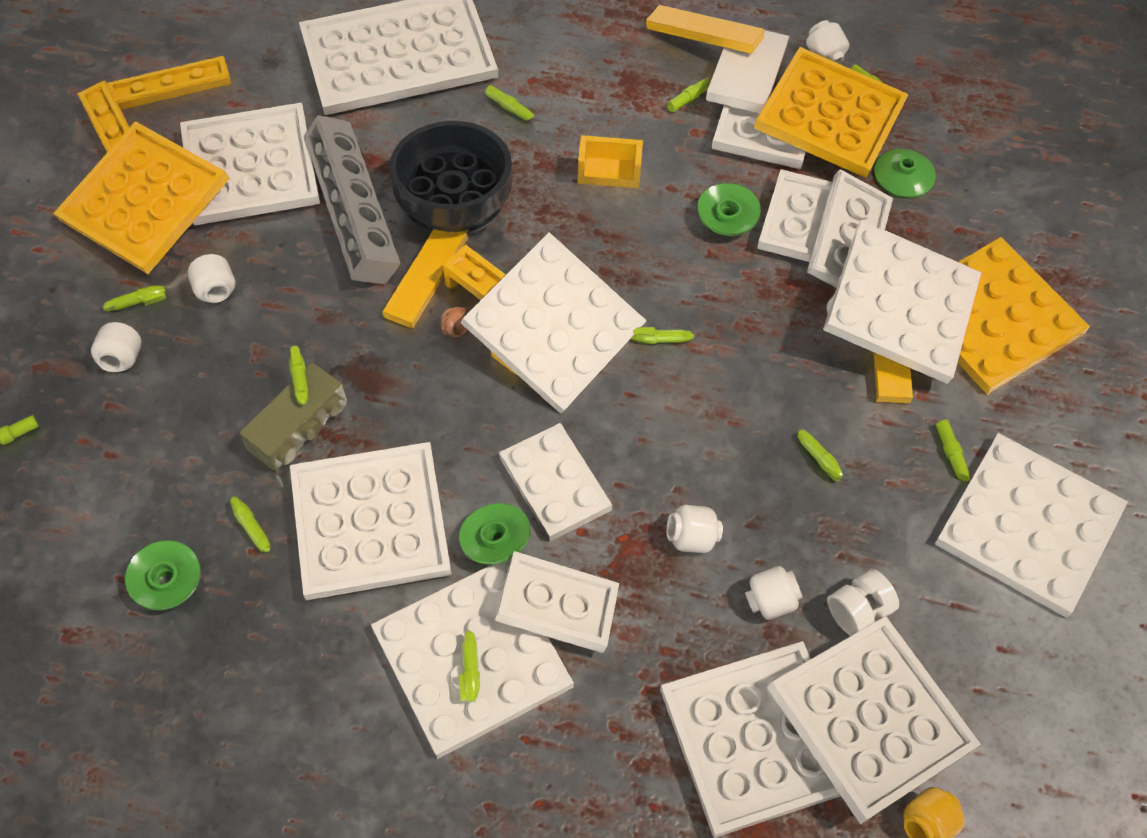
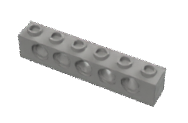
[304,115,400,284]

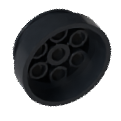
[390,121,512,235]

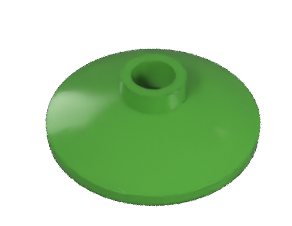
[874,149,936,199]
[697,183,761,236]
[459,503,531,564]
[125,540,201,611]

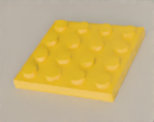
[754,47,909,178]
[53,121,230,274]
[957,237,1090,395]

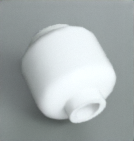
[806,20,850,64]
[188,254,235,303]
[91,322,141,372]
[667,505,723,553]
[745,566,803,620]

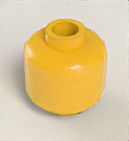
[903,787,965,838]

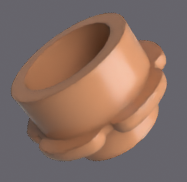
[441,306,468,338]

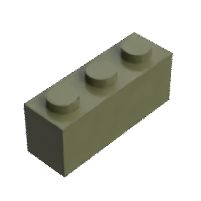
[239,362,347,472]

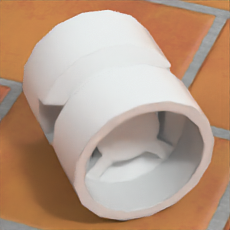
[827,569,899,636]

